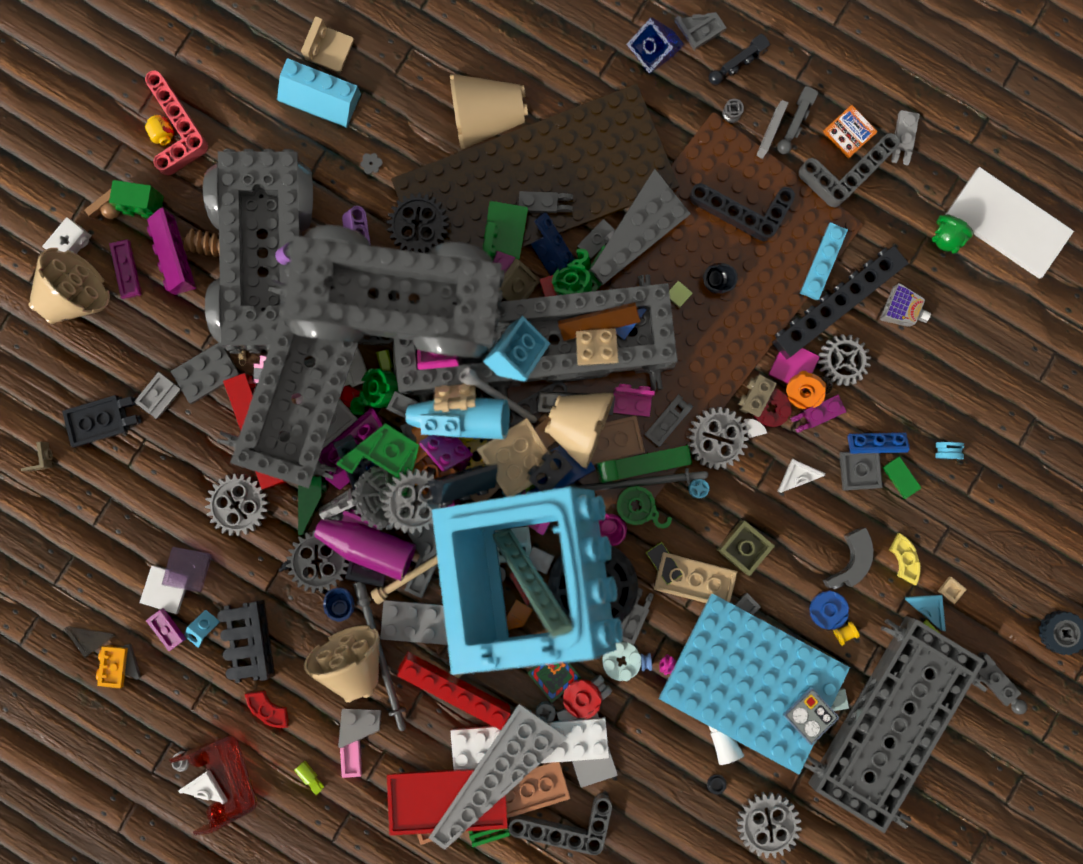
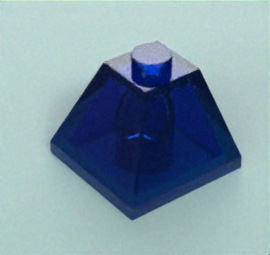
[627,17,684,74]

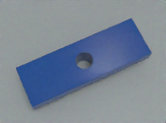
[847,433,910,454]

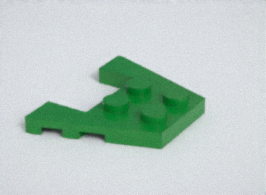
[336,423,419,495]

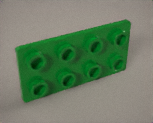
[482,201,528,261]

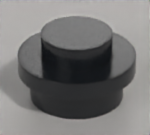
[707,774,727,795]

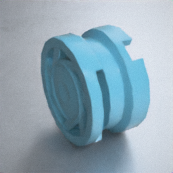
[935,442,964,459]

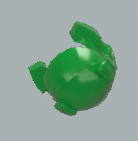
[932,214,974,254]

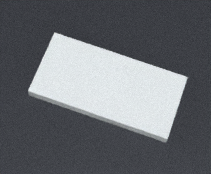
[945,167,1074,279]

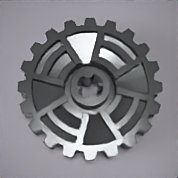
[352,466,417,530]

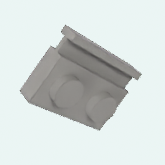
[134,372,182,419]

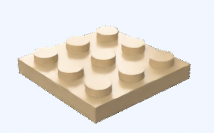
[476,418,558,498]

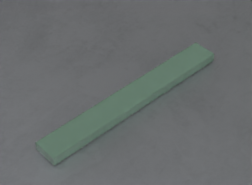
[492,528,572,638]

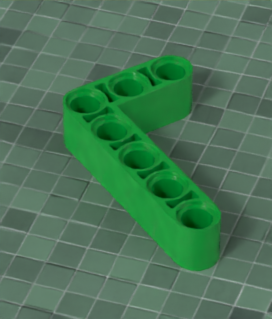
[596,445,692,483]

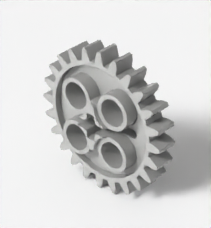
[686,407,749,470]
[381,468,442,534]
[205,474,270,536]
[736,791,801,858]

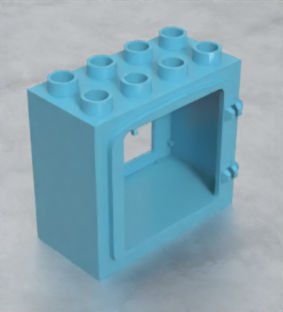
[432,487,623,674]

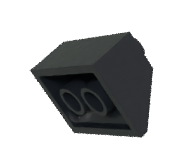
[428,464,498,507]

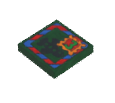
[527,662,582,703]

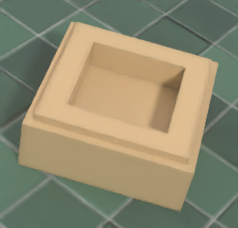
[938,576,967,604]

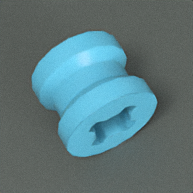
[688,479,709,498]

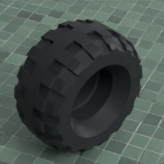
[548,545,638,627]

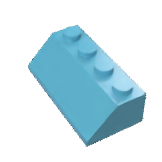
[277,58,361,128]

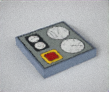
[783,687,839,745]

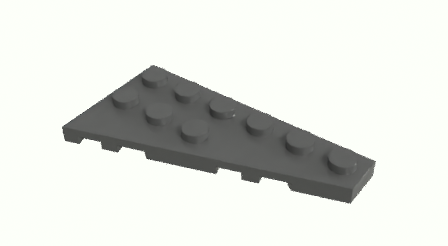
[590,169,690,285]

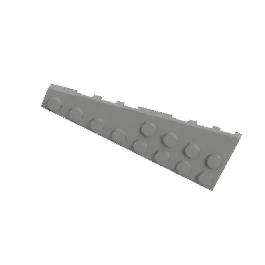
[429,703,567,850]

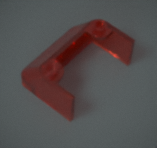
[169,736,257,835]

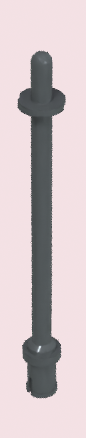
[566,468,708,491]
[352,582,406,731]

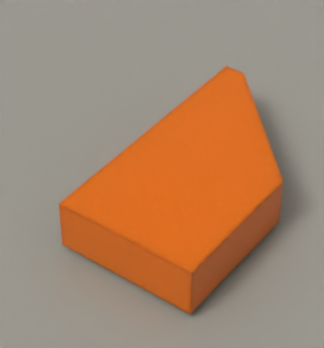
[506,599,533,630]

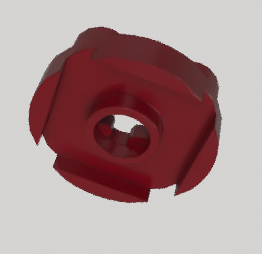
[753,389,792,427]

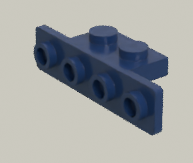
[531,212,575,276]

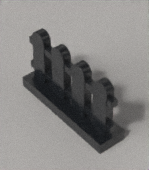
[217,600,275,683]

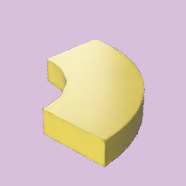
[889,533,921,585]

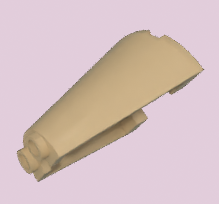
[450,74,528,150]

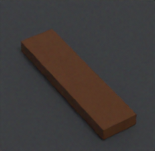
[558,302,640,341]

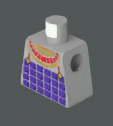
[880,283,931,327]

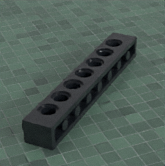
[772,246,909,360]

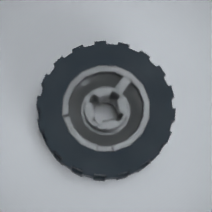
[1039,611,1083,655]

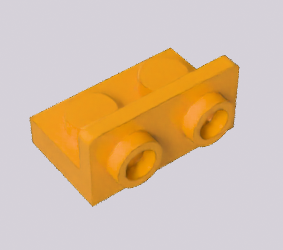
[96,644,128,688]

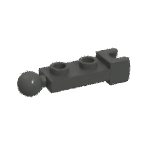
[777,86,818,154]
[977,652,1028,715]

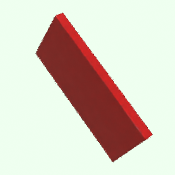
[387,768,508,836]

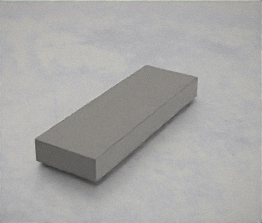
[756,100,788,159]

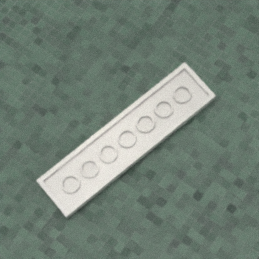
[451,717,609,770]

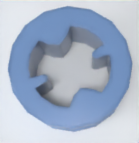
[640,653,652,671]

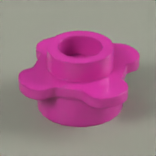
[659,654,676,675]

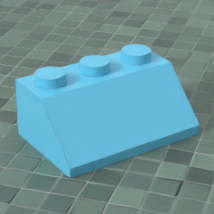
[484,316,550,381]

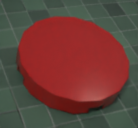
[563,679,602,719]

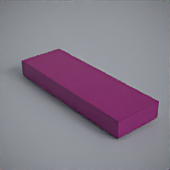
[109,239,142,299]

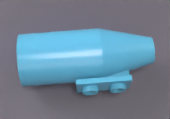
[406,398,510,439]

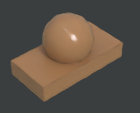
[84,189,120,219]

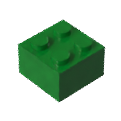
[109,180,164,219]

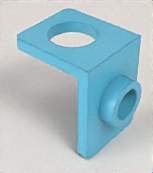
[184,610,219,648]

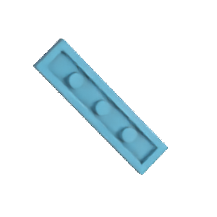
[800,222,848,300]

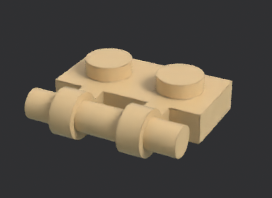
[434,383,476,412]

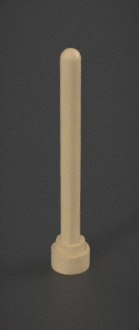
[371,555,438,604]

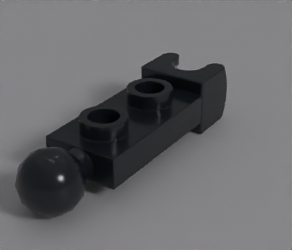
[709,33,771,85]

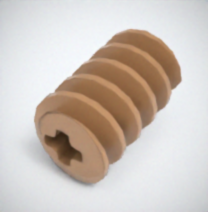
[184,228,220,257]

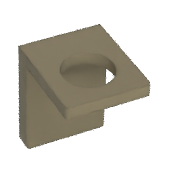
[21,441,53,472]

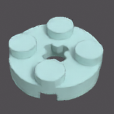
[602,641,641,681]

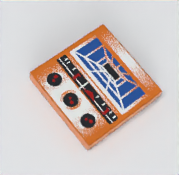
[823,105,878,159]

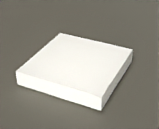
[140,565,190,614]

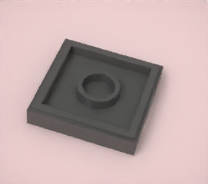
[839,452,882,491]

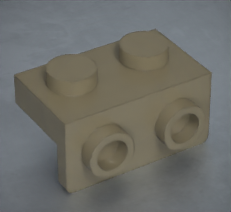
[738,374,776,417]

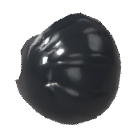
[703,263,738,294]

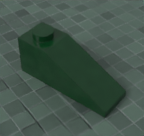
[298,476,328,535]

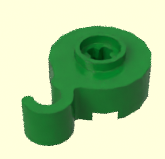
[552,249,593,296]
[350,368,398,415]
[616,486,672,528]

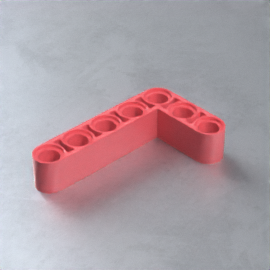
[145,71,208,175]

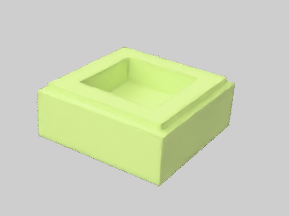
[669,281,693,308]

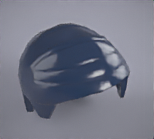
[323,587,355,622]

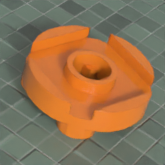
[786,371,826,409]

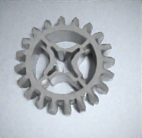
[818,334,871,386]

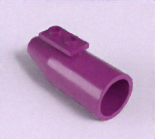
[314,509,416,581]

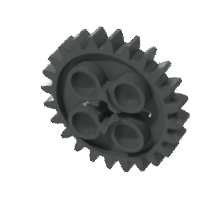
[286,530,349,593]

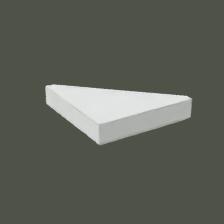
[777,459,825,493]
[178,770,228,804]

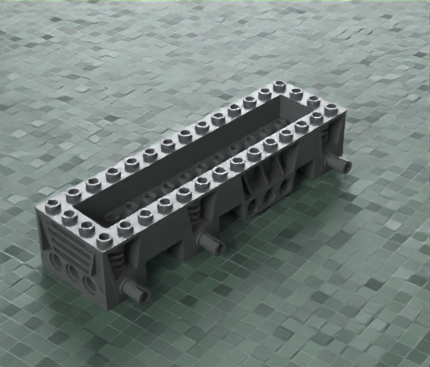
[394,274,677,403]

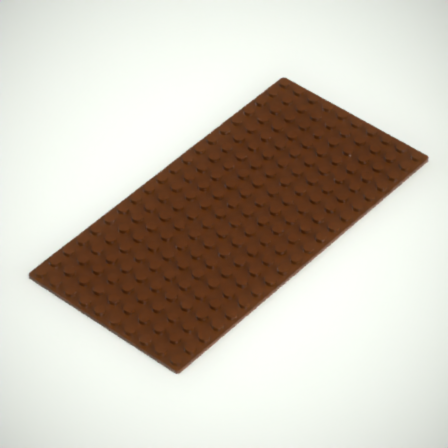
[491,113,863,511]

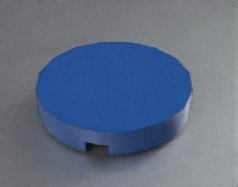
[809,591,849,630]

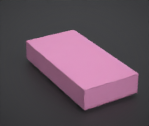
[340,740,362,778]

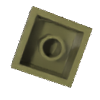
[716,520,775,576]

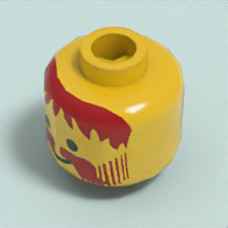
[145,115,174,145]

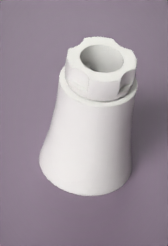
[709,726,745,765]

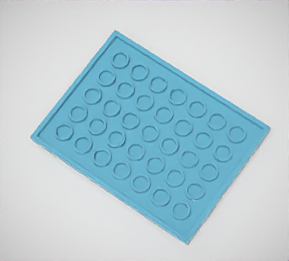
[659,594,850,775]

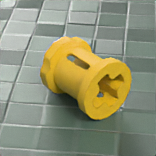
[833,622,860,646]

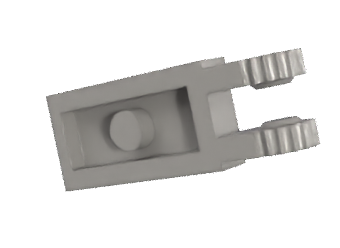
[891,110,919,165]

